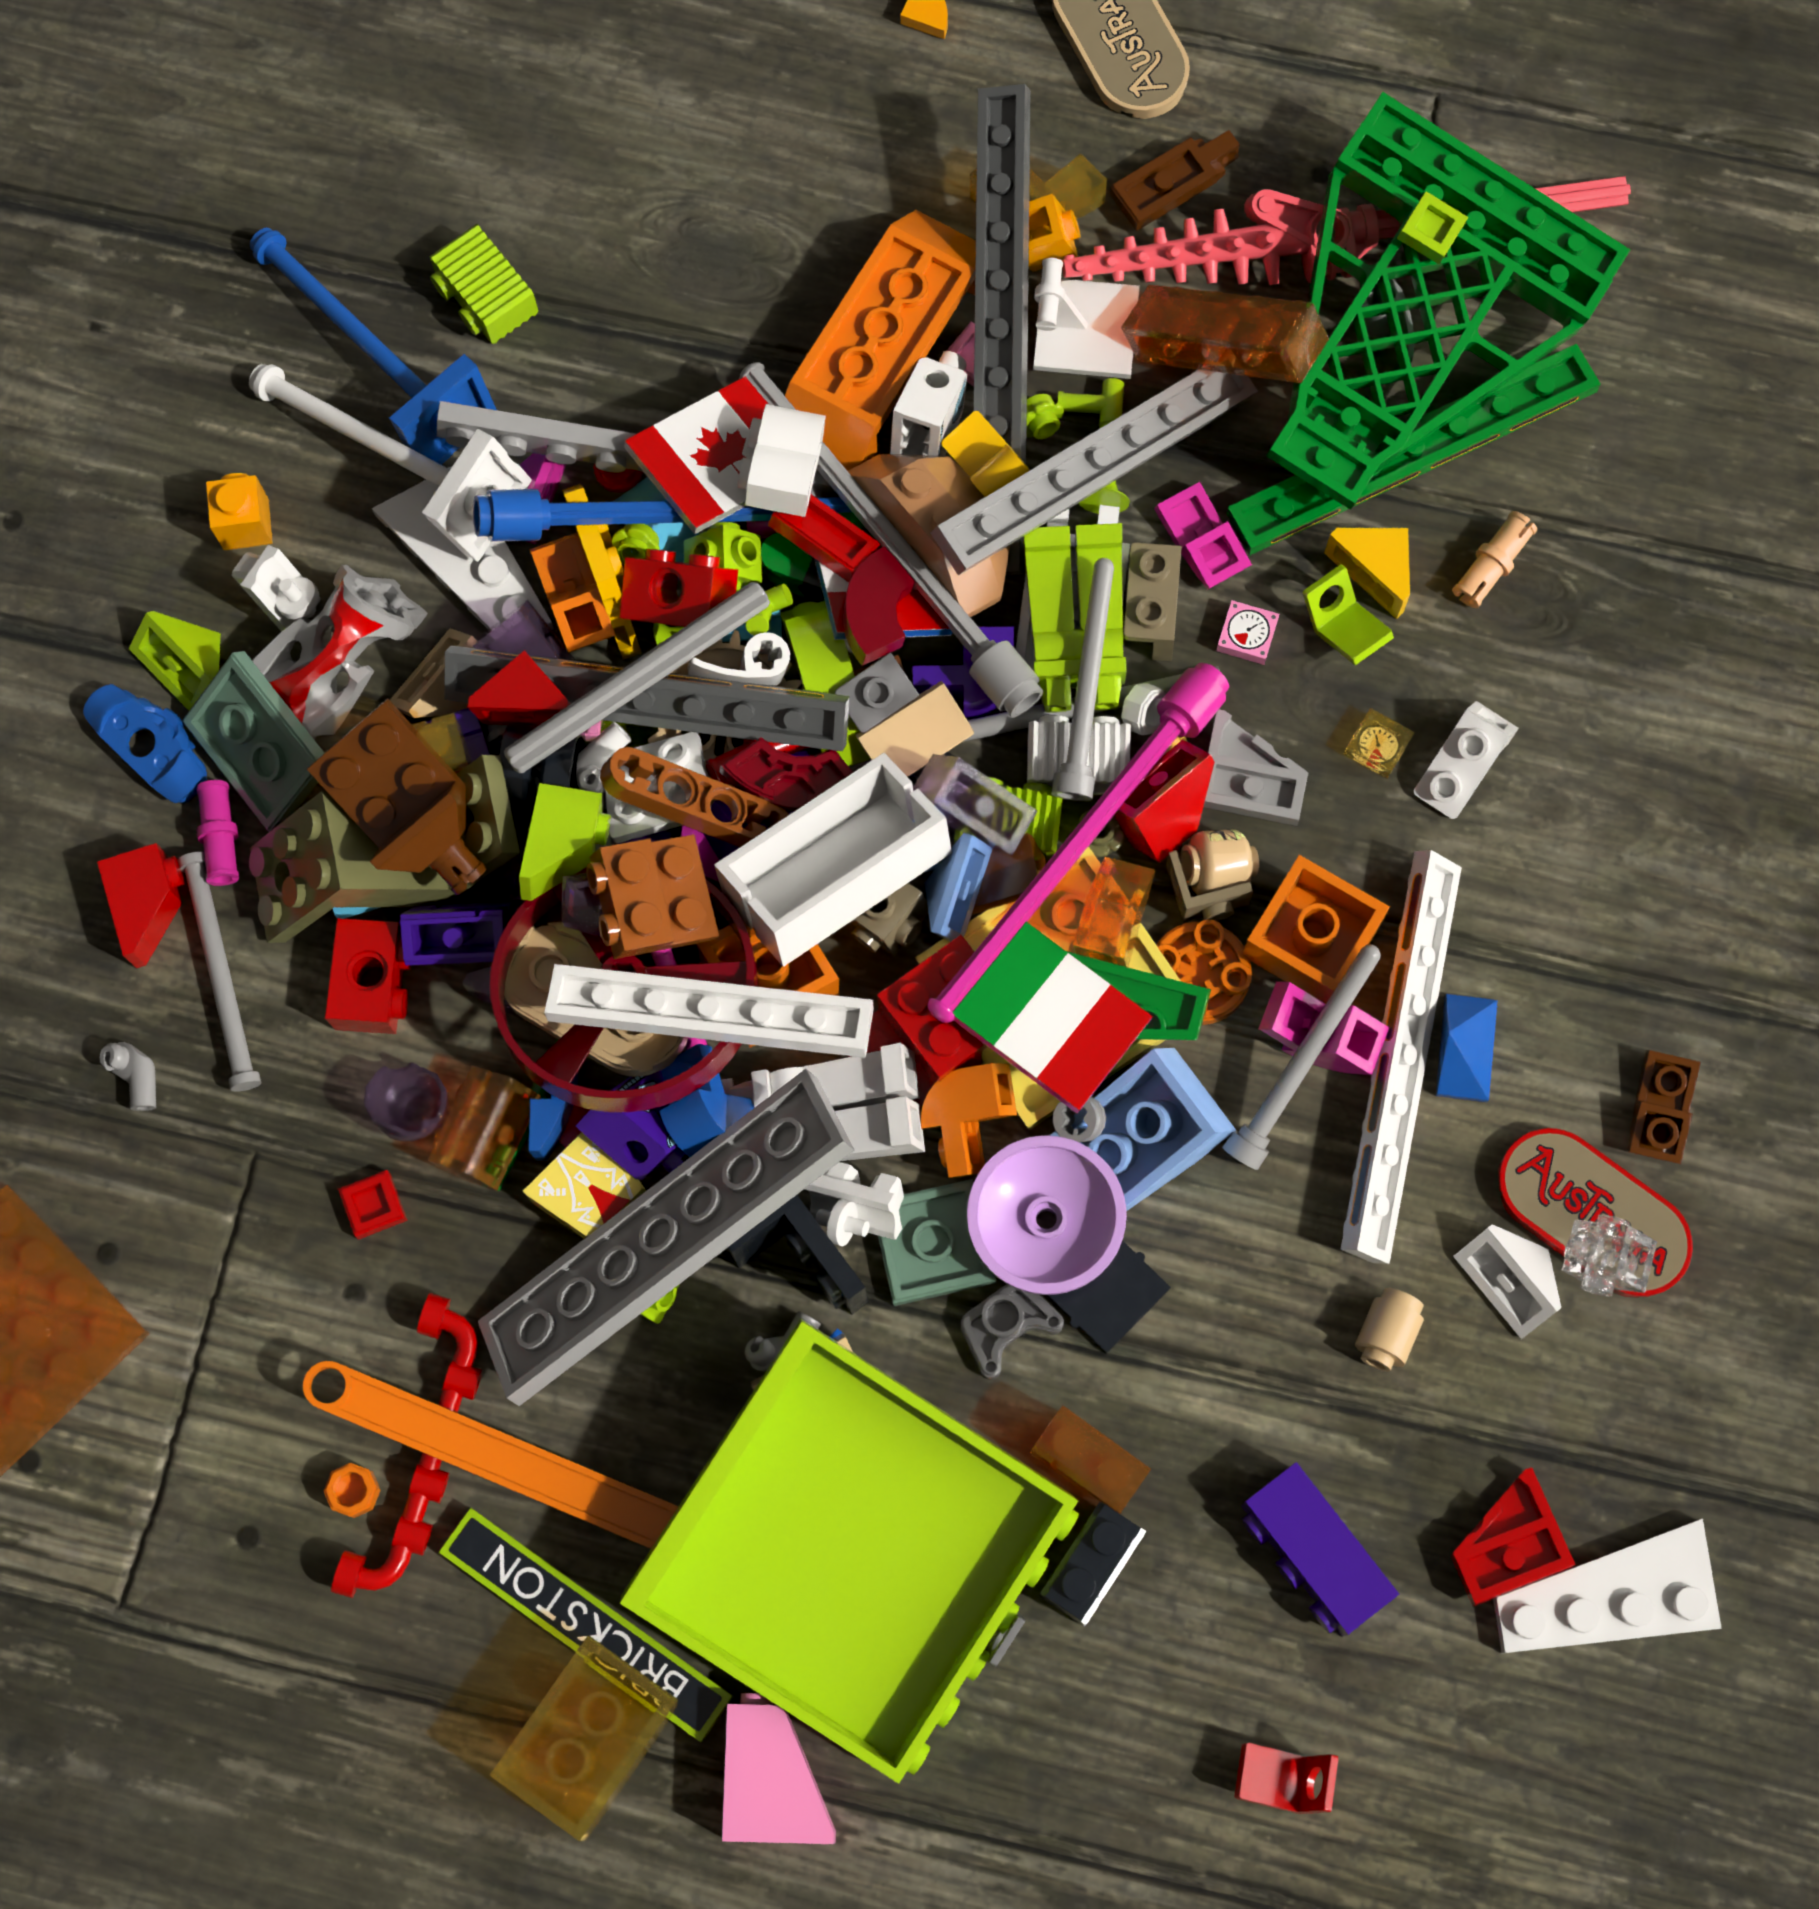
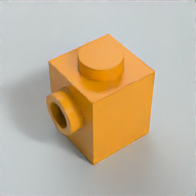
[1029,194,1081,272]
[206,473,273,550]

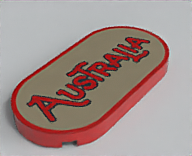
[1498,1128,1693,1298]

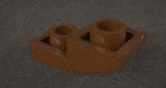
[1628,1050,1701,1164]

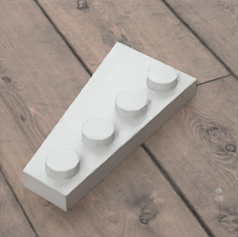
[372,466,554,652]
[1493,1519,1722,1653]

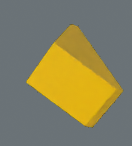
[1325,528,1410,619]

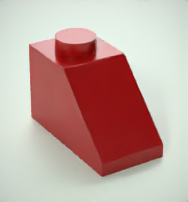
[1114,740,1215,863]
[97,843,185,968]

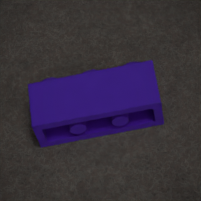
[1241,1462,1399,1637]

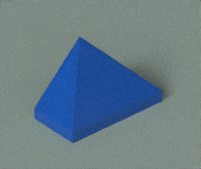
[1436,994,1498,1102]

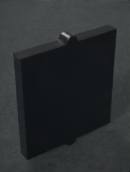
[1047,1240,1171,1354]

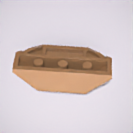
[848,454,1010,617]

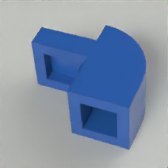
[659,1044,754,1157]

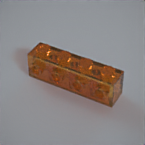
[1121,285,1329,383]

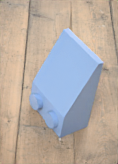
[1050,1048,1236,1211]

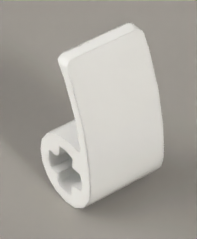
[687,632,790,687]

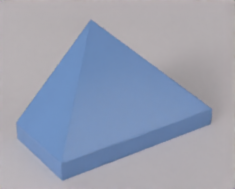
[924,833,993,942]

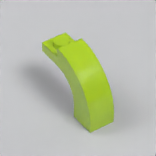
[781,601,869,766]

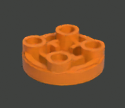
[1156,919,1252,1025]

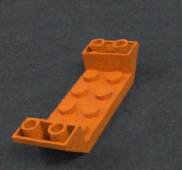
[785,210,976,471]

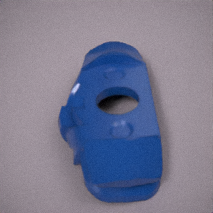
[83,684,207,803]

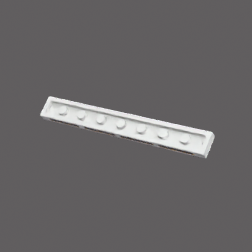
[1341,850,1462,1264]

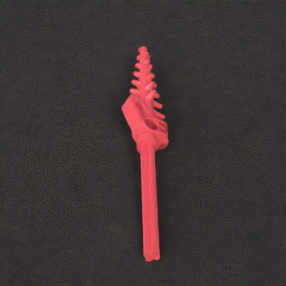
[1062,176,1631,285]

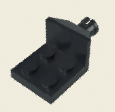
[727,1195,869,1315]

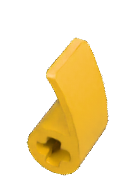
[941,411,1030,497]

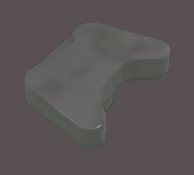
[961,1284,1064,1380]

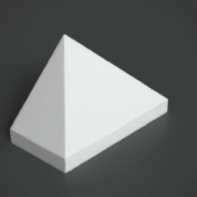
[1453,1224,1561,1340]

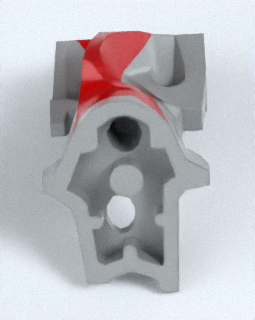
[252,565,428,739]

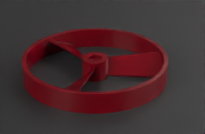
[490,867,758,1112]

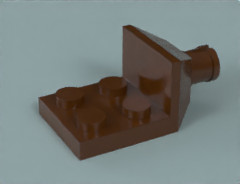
[307,698,487,895]

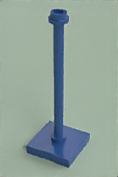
[250,228,497,465]

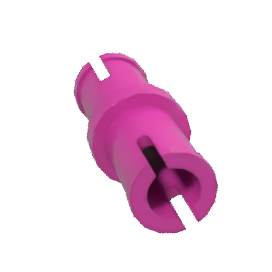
[196,780,239,886]

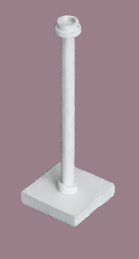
[249,364,532,562]

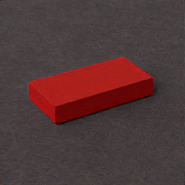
[768,494,881,583]

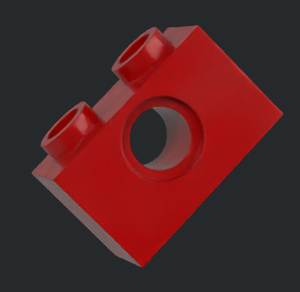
[620,549,738,627]
[325,918,412,1034]

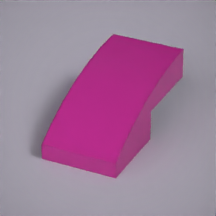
[1154,482,1252,590]

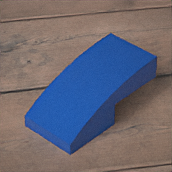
[529,1069,580,1161]

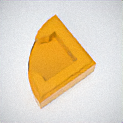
[900,0,948,39]

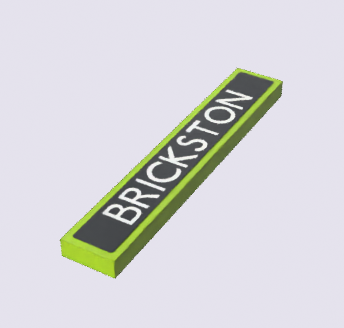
[439,1508,734,1742]

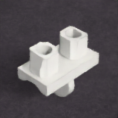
[232,545,321,632]
[805,1162,904,1246]

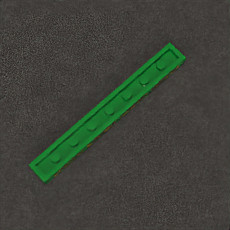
[1226,344,1601,556]

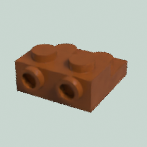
[586,834,719,959]

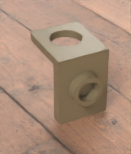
[1166,850,1253,922]

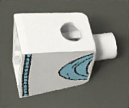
[890,351,967,456]

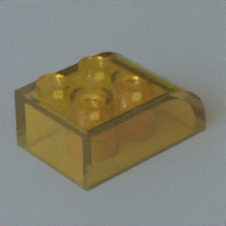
[490,1635,679,1841]

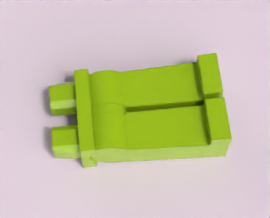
[1023,523,1126,713]

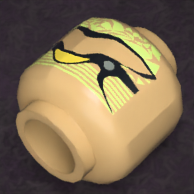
[1179,829,1259,895]

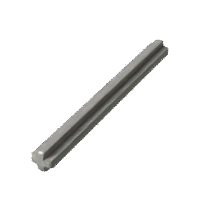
[504,582,770,773]

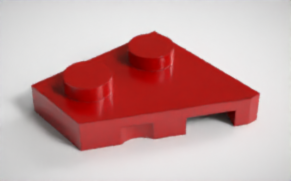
[1451,1467,1576,1607]

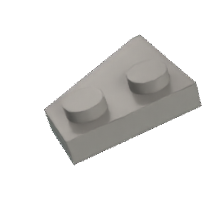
[1204,709,1308,826]

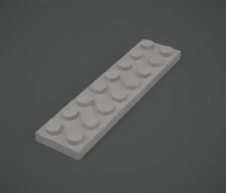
[478,1069,855,1406]

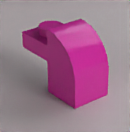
[1259,982,1389,1075]

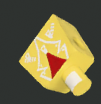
[523,1133,646,1239]

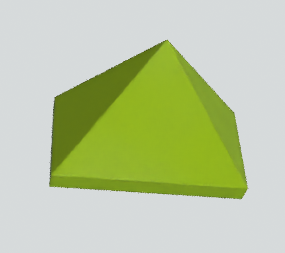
[129,611,221,710]

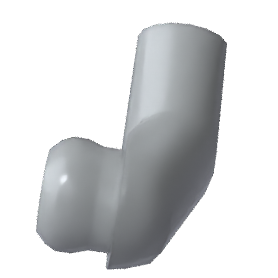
[100,1042,156,1111]

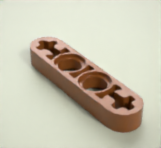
[600,747,789,847]

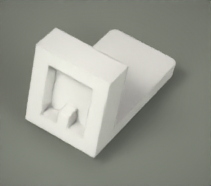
[1414,701,1519,819]

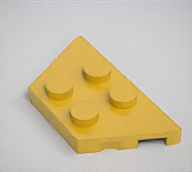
[562,484,642,660]

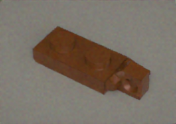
[1110,130,1240,231]

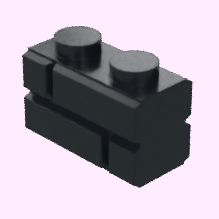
[1039,1501,1146,1627]

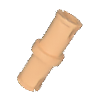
[1452,511,1537,608]

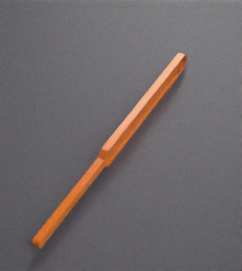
[303,1361,679,1549]

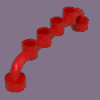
[331,1293,483,1598]

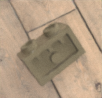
[1124,543,1182,661]

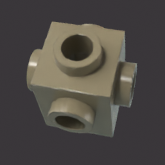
[851,883,929,957]

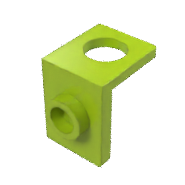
[1303,564,1394,665]

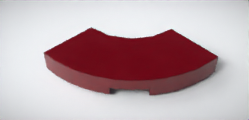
[842,546,915,666]
[719,737,853,811]

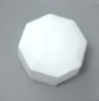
[1121,683,1165,735]

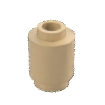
[1355,1288,1424,1372]

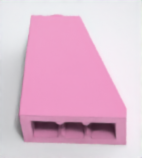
[722,1693,836,1844]

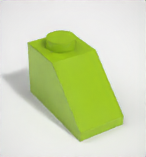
[519,783,611,901]

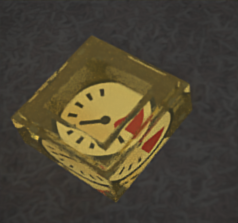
[1344,708,1414,779]

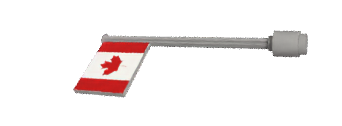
[624,362,1043,717]

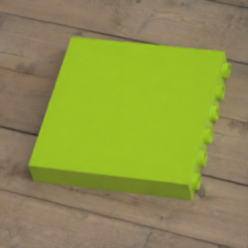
[620,1318,1079,1784]

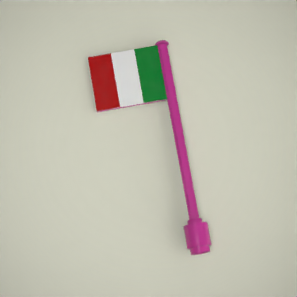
[928,663,1229,1114]

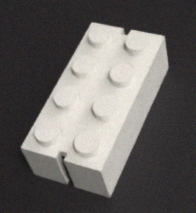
[714,753,952,967]

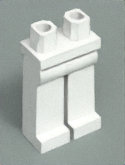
[728,1043,925,1161]

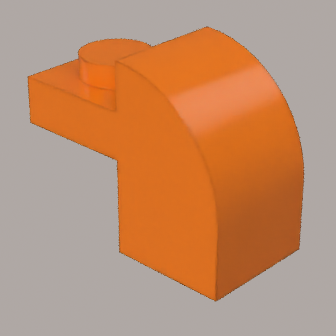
[529,533,616,653]
[921,1063,1017,1178]

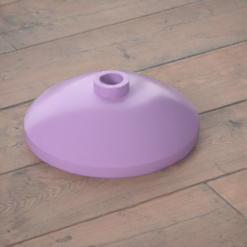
[967,1136,1127,1295]

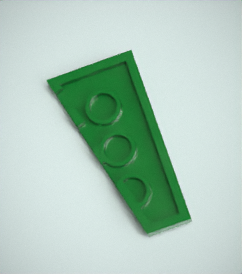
[1066,951,1211,1040]

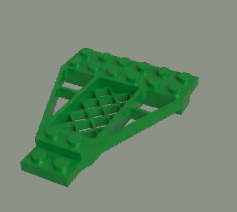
[1266,92,1631,510]

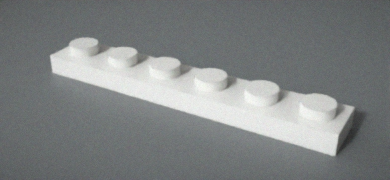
[544,964,874,1058]

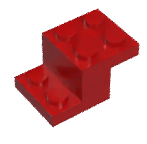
[847,935,988,1109]

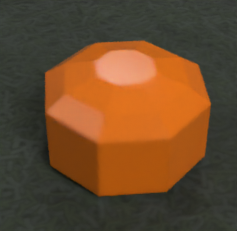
[323,1463,381,1518]

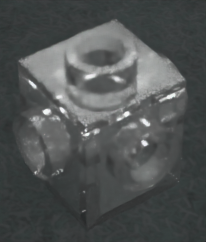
[1562,1215,1657,1296]

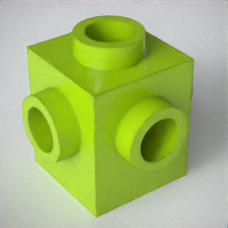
[684,522,762,592]

